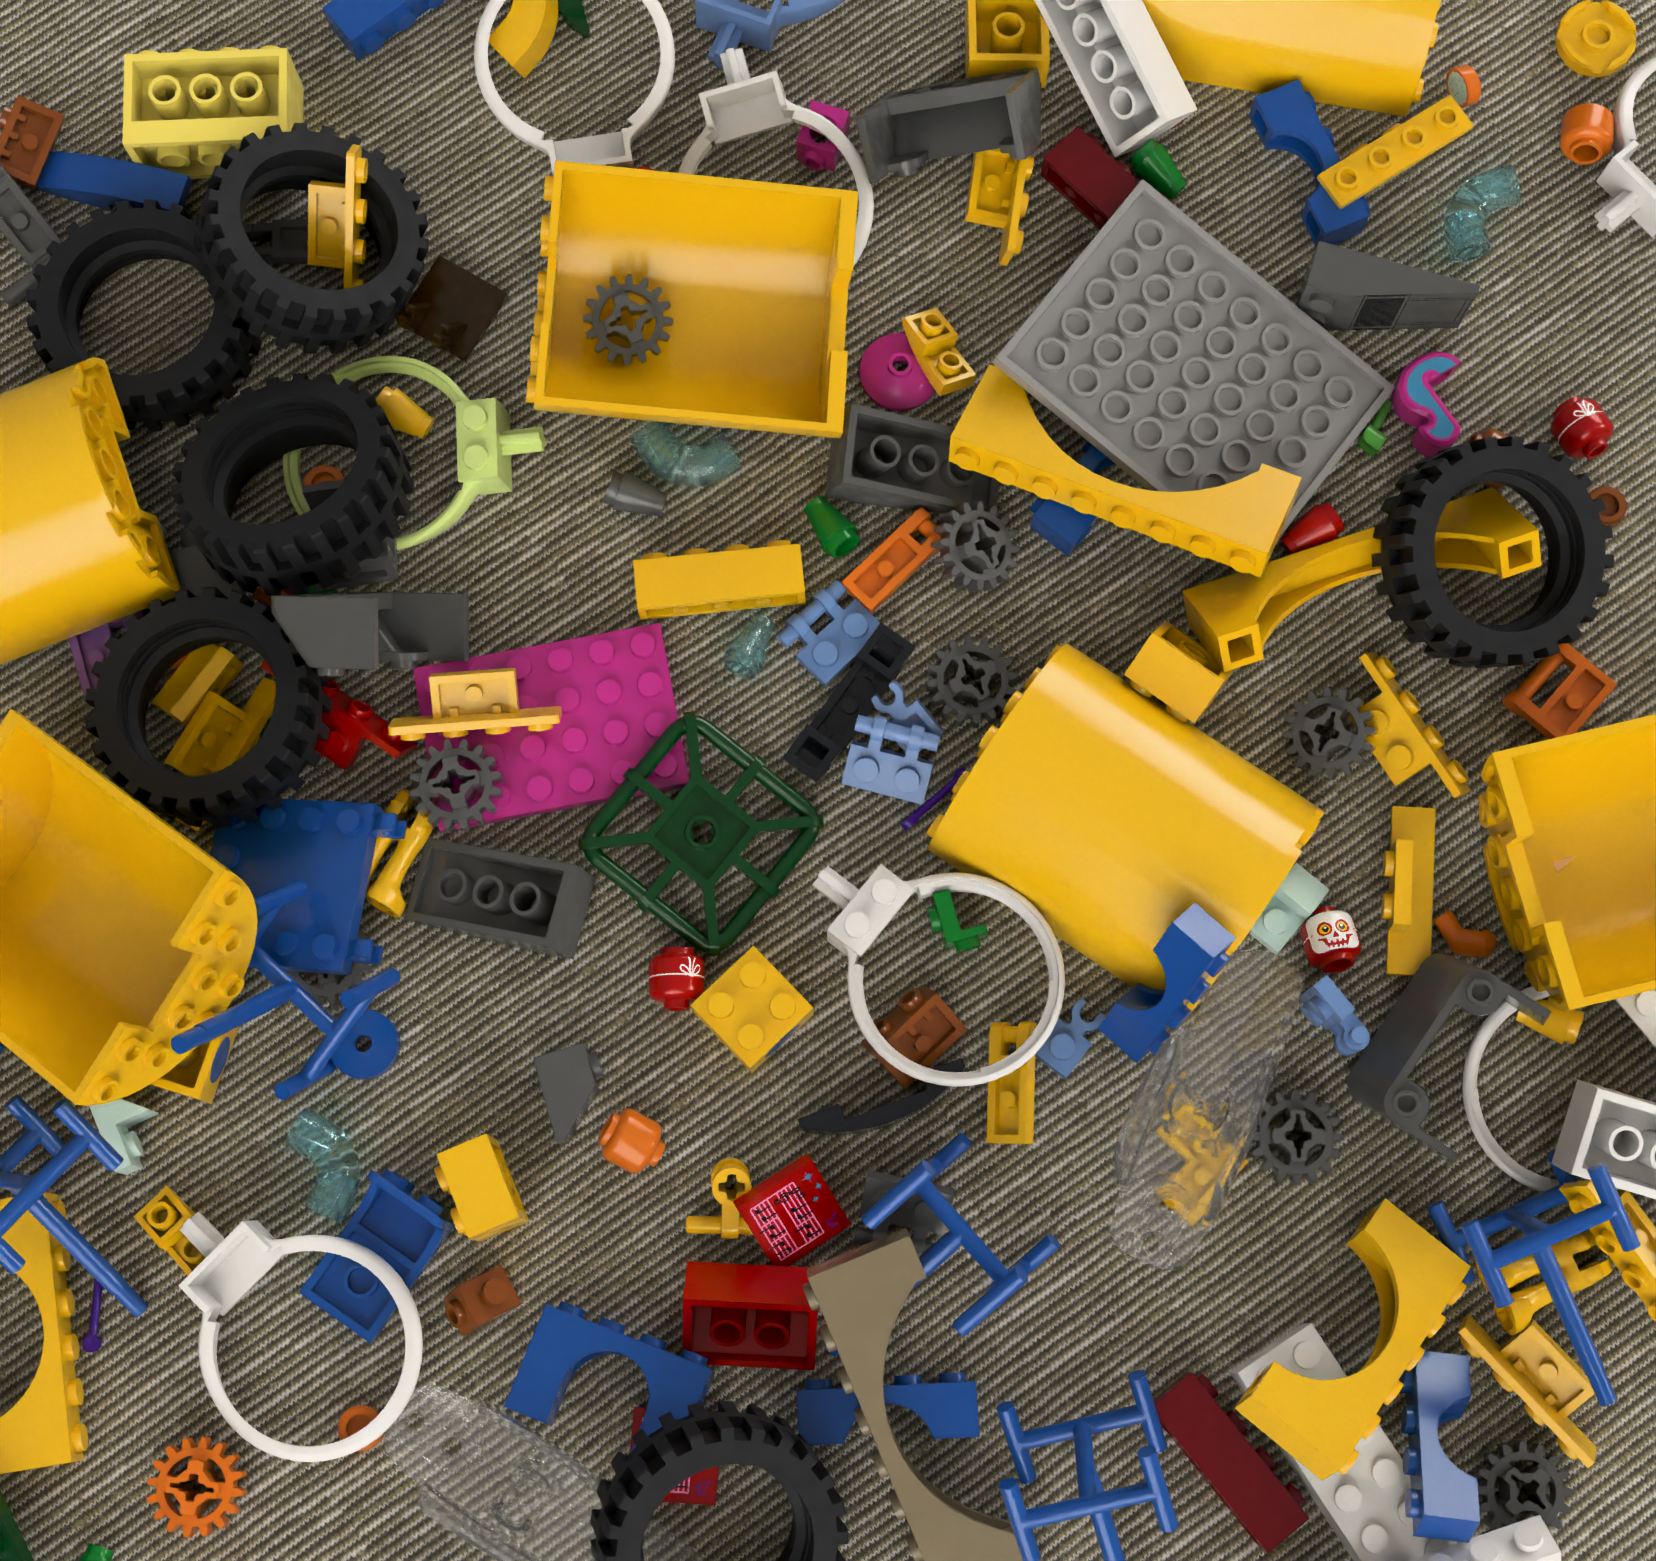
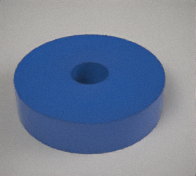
[331,1009,400,1080]

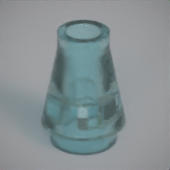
[724,614,775,679]

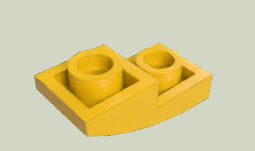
[902,307,976,396]
[134,1186,205,1276]

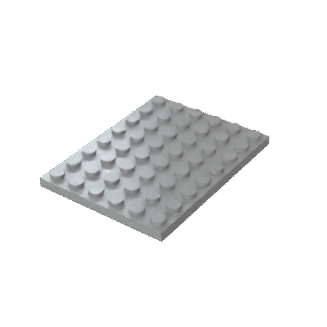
[992,179,1395,539]

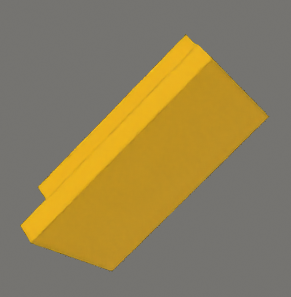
[152,644,244,727]

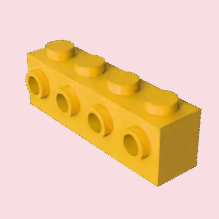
[633,540,806,620]

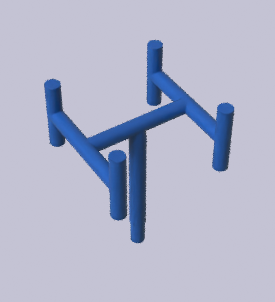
[171,880,400,1100]
[0,1094,148,1317]
[825,1133,1060,1356]
[1426,1149,1641,1406]
[996,1370,1179,1561]

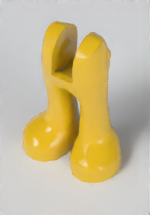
[365,789,439,919]
[1475,1230,1613,1336]

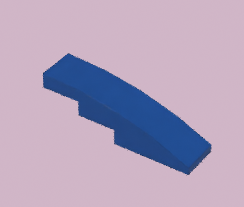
[36,151,193,211]

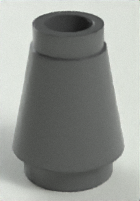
[604,470,668,517]

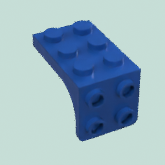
[299,1168,455,1343]

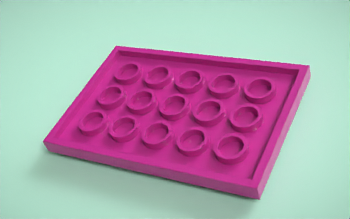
[413,623,689,833]

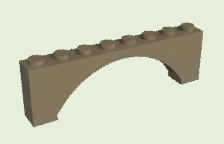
[802,1228,1043,1561]

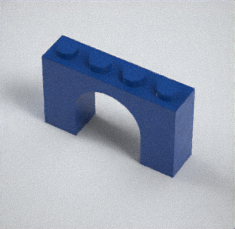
[504,1301,715,1453]

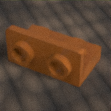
[0,95,65,191]
[861,985,968,1089]

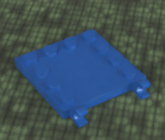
[210,799,407,975]

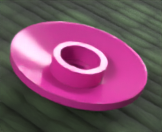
[859,333,935,411]

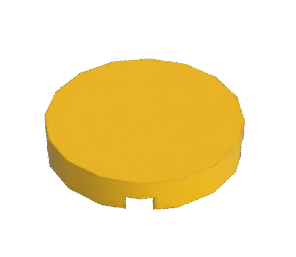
[1555,0,1637,78]

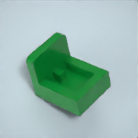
[926,889,988,953]

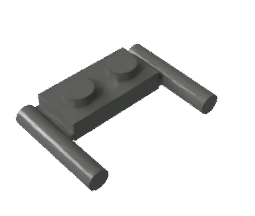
[0,164,63,308]

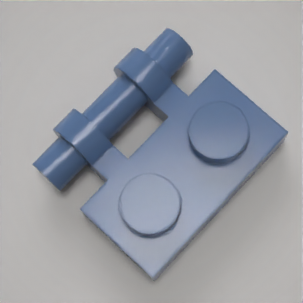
[776,580,880,688]
[841,715,941,805]
[1298,975,1370,1056]

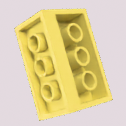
[122,45,304,179]

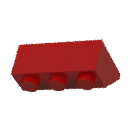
[682,1261,818,1371]

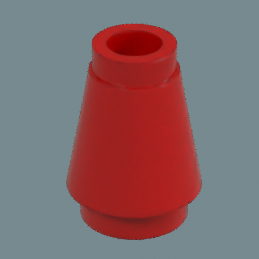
[1280,502,1345,555]

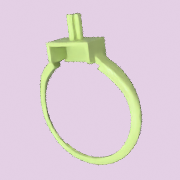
[283,356,546,551]

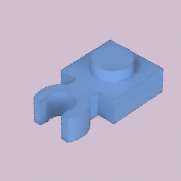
[871,680,944,753]
[1035,999,1104,1080]

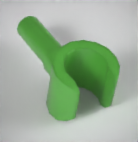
[1358,400,1392,457]

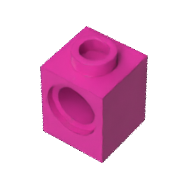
[796,100,850,172]

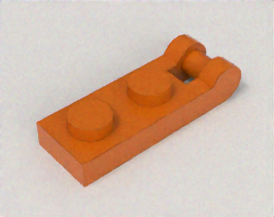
[841,507,941,614]

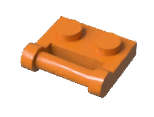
[1502,643,1617,739]

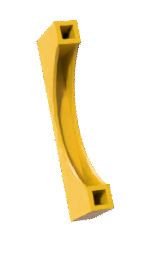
[948,364,1302,578]
[1182,487,1542,673]

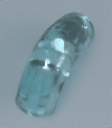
[1444,165,1520,262]
[630,421,742,487]
[285,1108,361,1225]

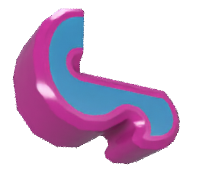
[1391,351,1462,457]

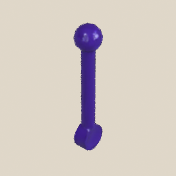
[900,768,967,831]
[82,1279,103,1353]

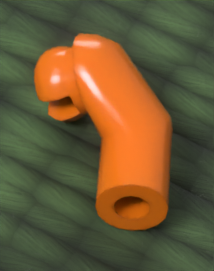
[1433,910,1497,958]

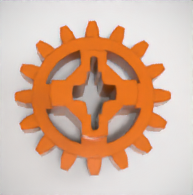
[146,1436,248,1538]

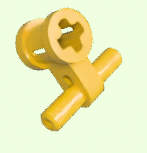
[686,1158,753,1239]

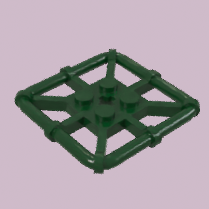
[578,711,824,957]

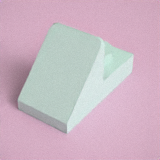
[1249,863,1330,955]
[89,1099,159,1175]

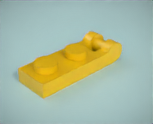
[986,1021,1037,1144]

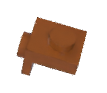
[444,1265,522,1337]

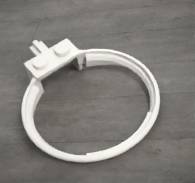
[474,0,675,176]
[678,48,874,267]
[1594,57,1656,238]
[812,864,1065,1087]
[1462,986,1656,1192]
[178,1212,423,1462]

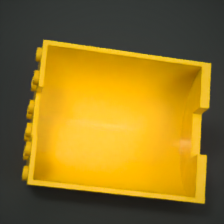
[1142,0,1442,117]
[526,160,858,439]
[0,357,181,665]
[926,643,1325,1014]
[0,709,257,1106]
[1479,714,1656,1011]

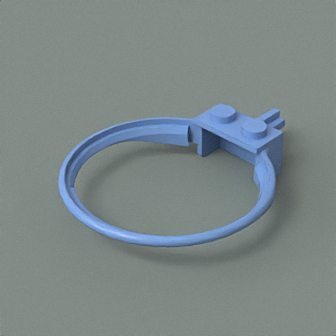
[695,0,844,68]

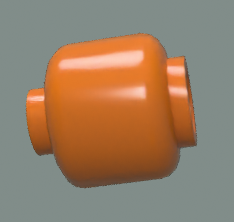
[1560,103,1615,165]
[597,1108,666,1174]

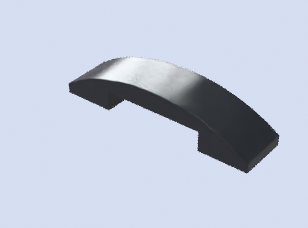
[783,623,915,783]
[798,1058,965,1135]

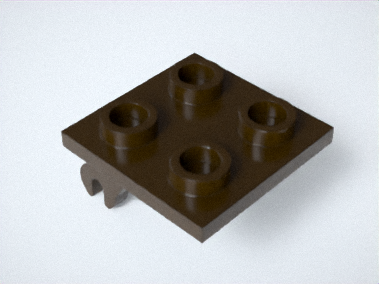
[396,255,509,362]

